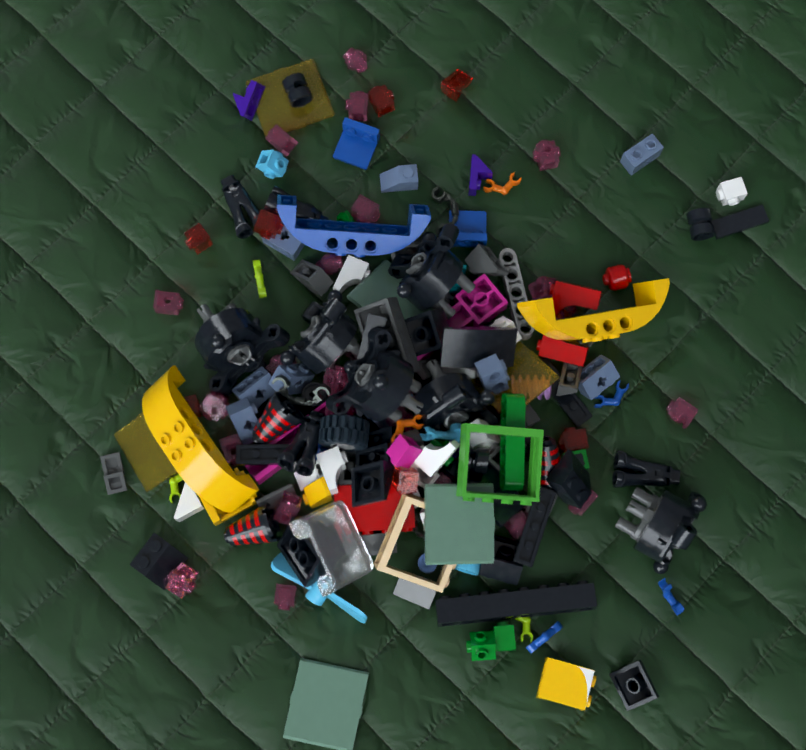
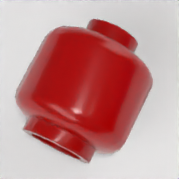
[602,265,632,291]

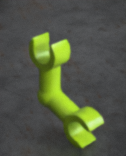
[253,259,267,298]
[169,474,183,504]
[507,616,533,643]

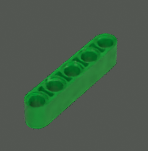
[500,393,526,491]

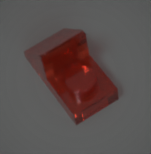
[441,69,473,101]

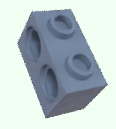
[474,354,510,395]

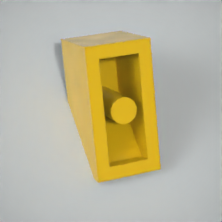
[302,476,333,509]

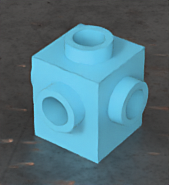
[255,150,289,179]

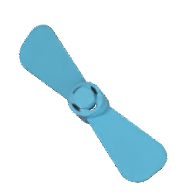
[271,552,367,624]

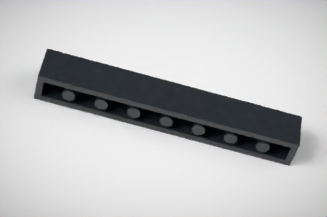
[435,580,597,627]

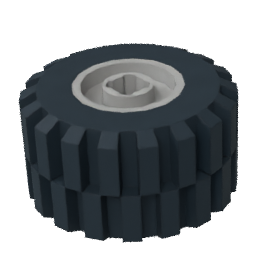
[318,414,370,452]

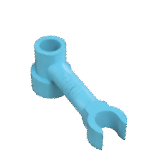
[420,423,461,447]

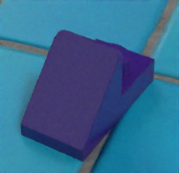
[233,80,265,121]
[468,154,493,196]

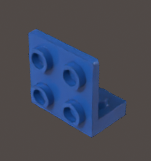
[333,117,380,170]
[449,210,487,247]

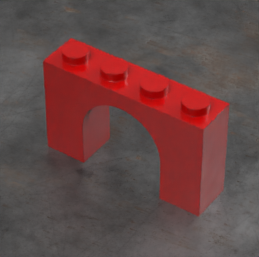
[536,280,602,367]

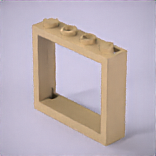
[374,491,457,593]

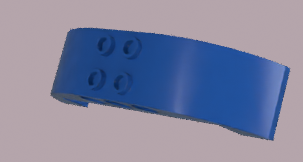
[277,195,431,257]

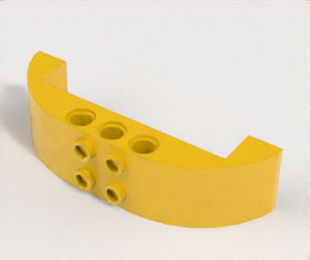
[517,278,670,343]
[142,365,260,513]

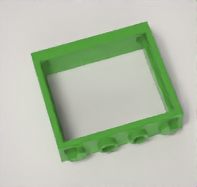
[456,423,544,506]

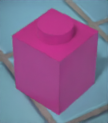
[386,434,423,469]

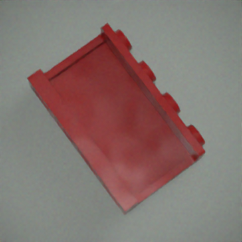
[333,478,417,536]

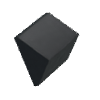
[609,659,659,711]

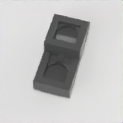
[100,452,128,495]

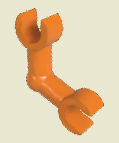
[483,172,521,195]
[391,415,424,444]

